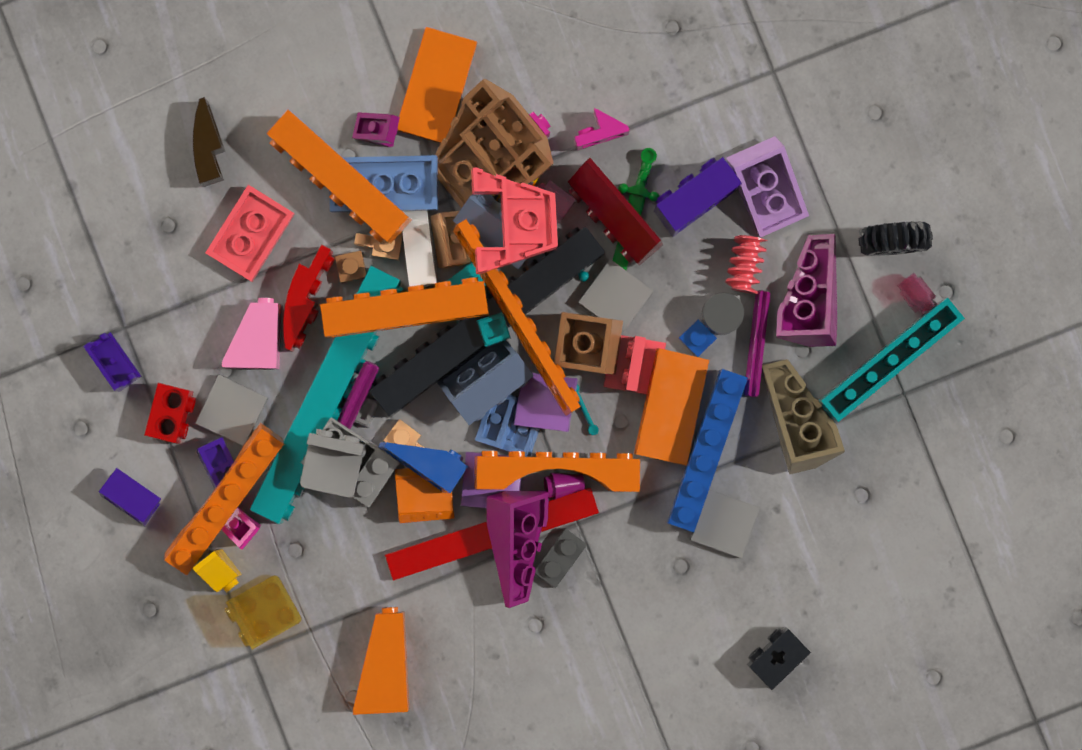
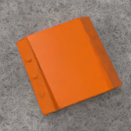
[395,468,454,523]

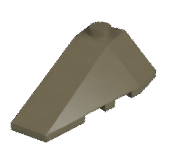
[762,359,845,475]

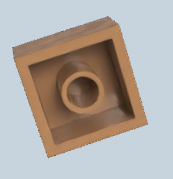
[554,312,623,374]

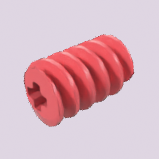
[725,235,767,294]

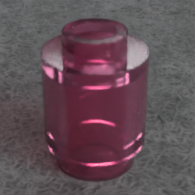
[897,273,936,314]

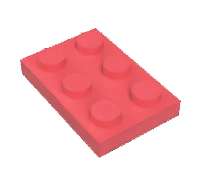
[205,185,295,282]

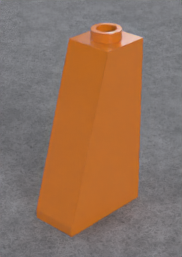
[353,607,410,715]

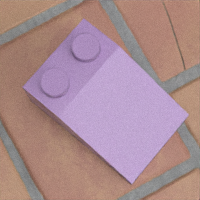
[726,136,809,238]

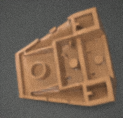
[435,79,554,208]

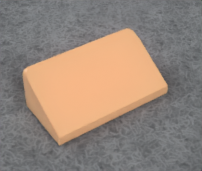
[430,211,471,269]

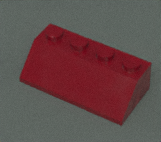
[568,158,663,266]

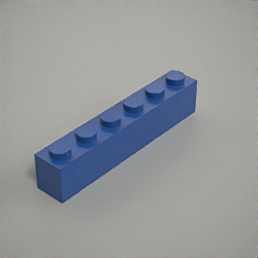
[667,369,748,532]

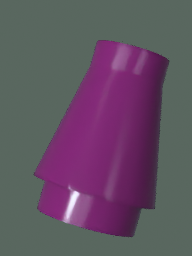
[544,473,585,500]

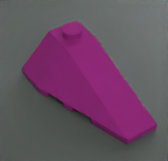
[776,234,837,347]
[487,491,548,608]

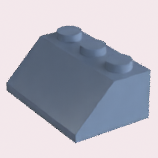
[437,340,534,425]

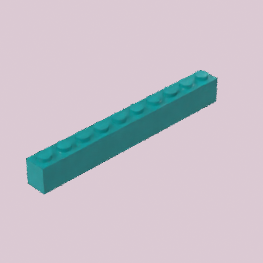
[250,266,403,524]

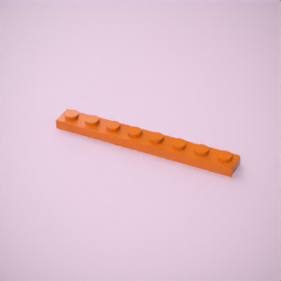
[453,219,581,416]

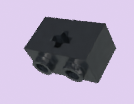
[747,627,811,690]

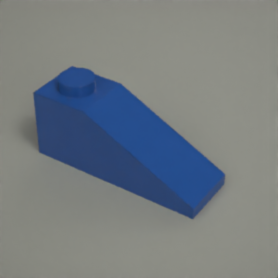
[378,442,468,493]

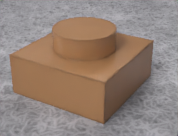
[335,251,367,283]

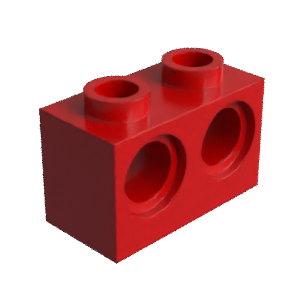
[144,383,196,444]

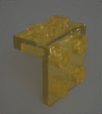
[225,575,302,650]

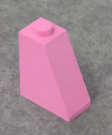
[222,298,281,369]

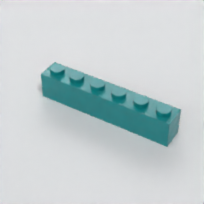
[819,298,965,423]

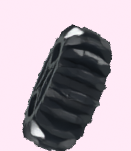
[858,221,933,256]

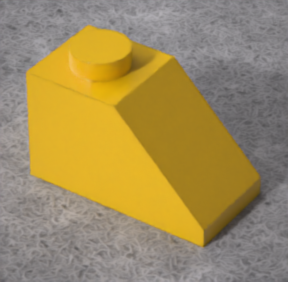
[193,549,242,593]

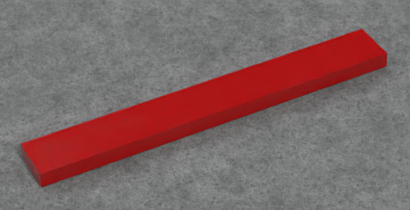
[385,487,599,581]

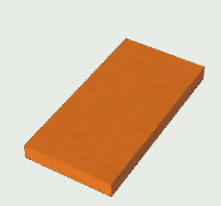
[398,27,478,144]
[634,348,709,466]

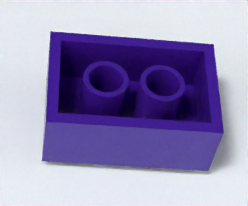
[654,157,742,237]

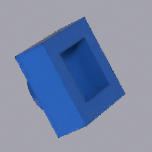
[678,319,717,357]

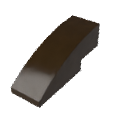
[193,97,226,187]

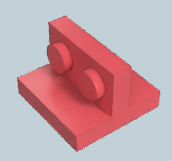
[604,335,666,395]

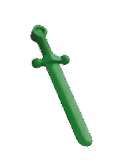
[612,148,660,270]

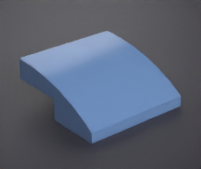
[475,395,540,457]

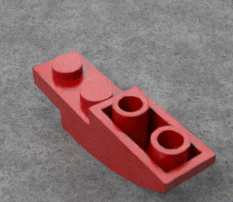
[283,244,335,352]

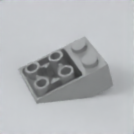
[301,417,400,508]

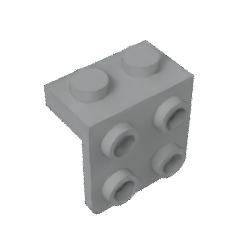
[300,429,365,498]

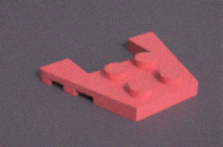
[471,168,558,274]

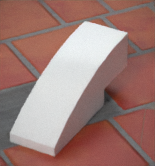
[402,211,437,287]

